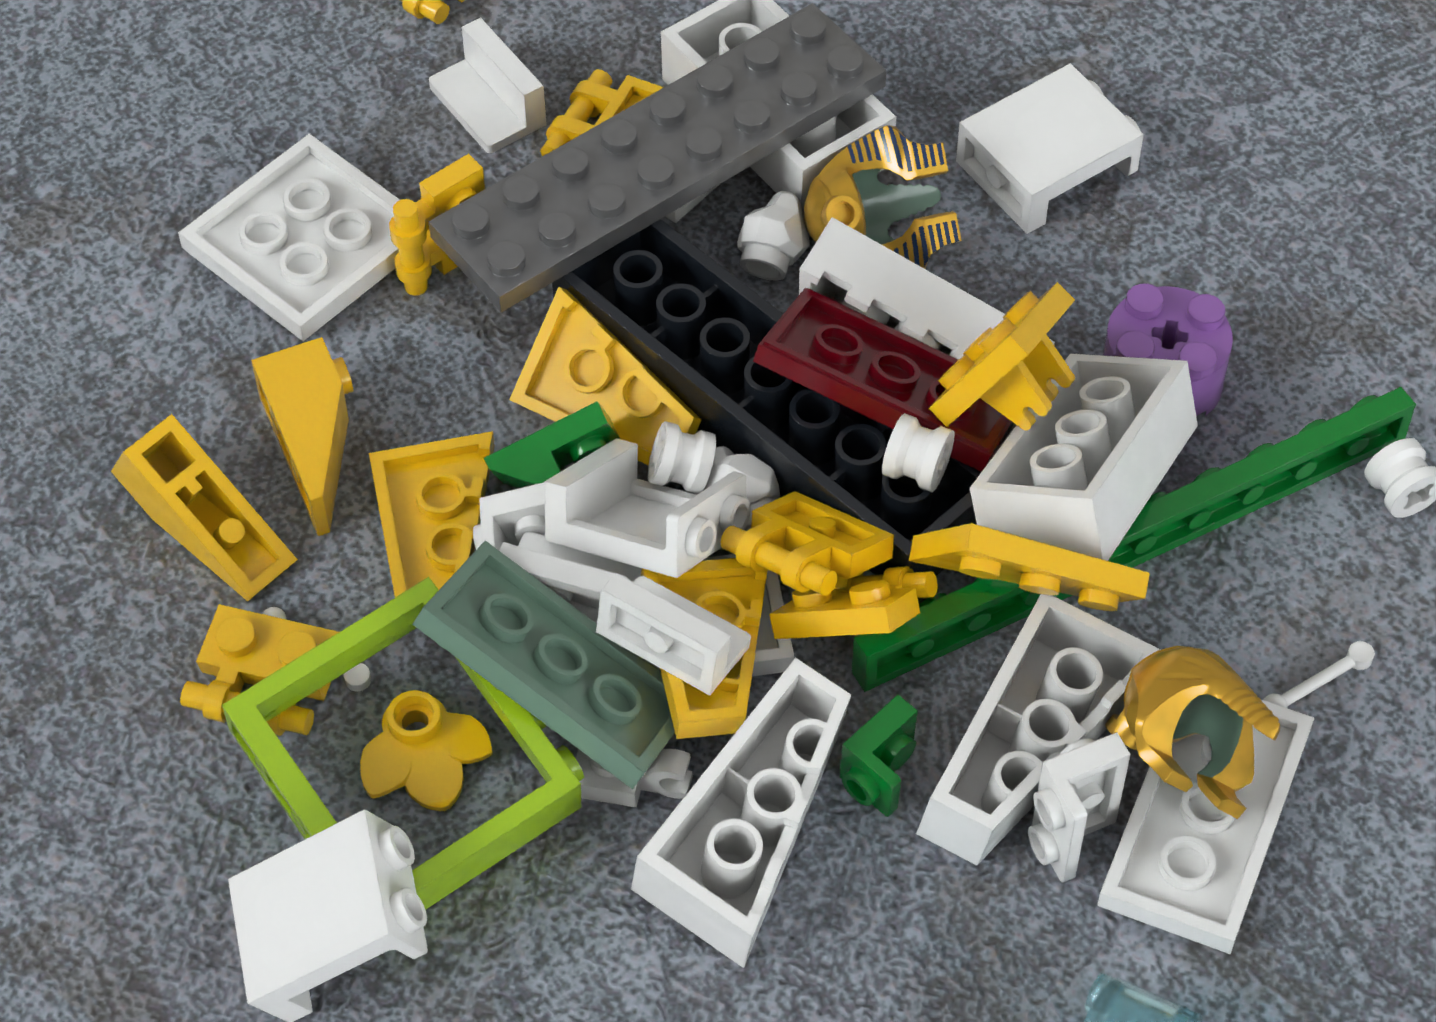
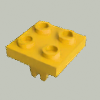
[929,282,1075,431]

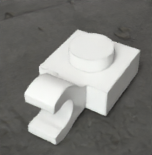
[576,749,693,808]

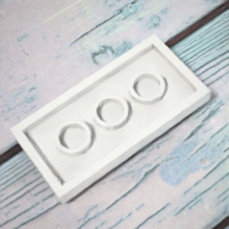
[1097,700,1314,954]

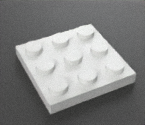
[178,134,400,341]

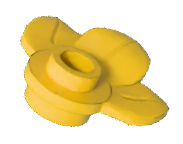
[360,690,492,811]

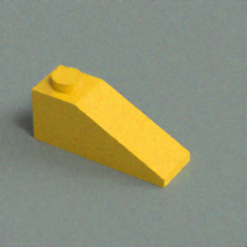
[251,337,354,536]
[111,414,298,602]

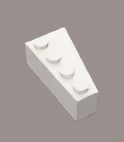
[631,657,851,968]

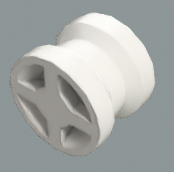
[882,413,955,492]
[648,421,716,494]
[1364,438,1436,518]

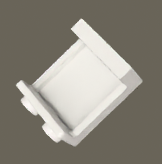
[956,63,1144,234]
[545,438,750,578]
[228,809,428,1022]

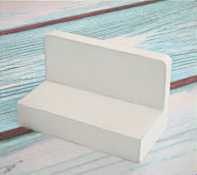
[429,17,547,153]
[499,532,642,623]
[596,573,751,696]

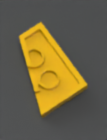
[509,287,702,466]
[369,431,495,597]
[908,523,1150,611]
[641,558,768,739]

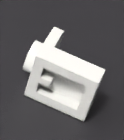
[473,482,545,550]

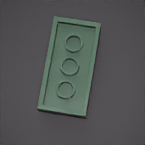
[412,540,675,789]

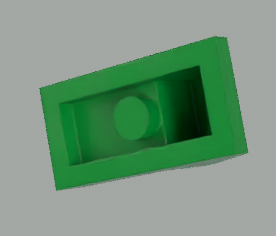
[484,401,620,489]

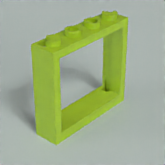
[222,577,585,910]

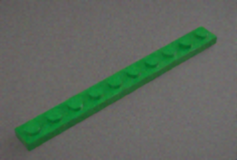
[852,387,1416,692]

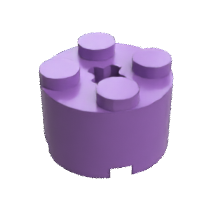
[1103,284,1233,416]

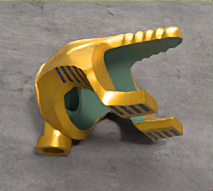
[804,125,962,269]
[1105,646,1280,819]

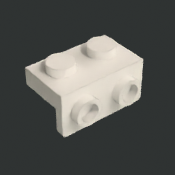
[1028,732,1131,883]

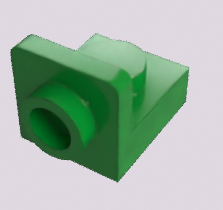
[839,694,918,817]

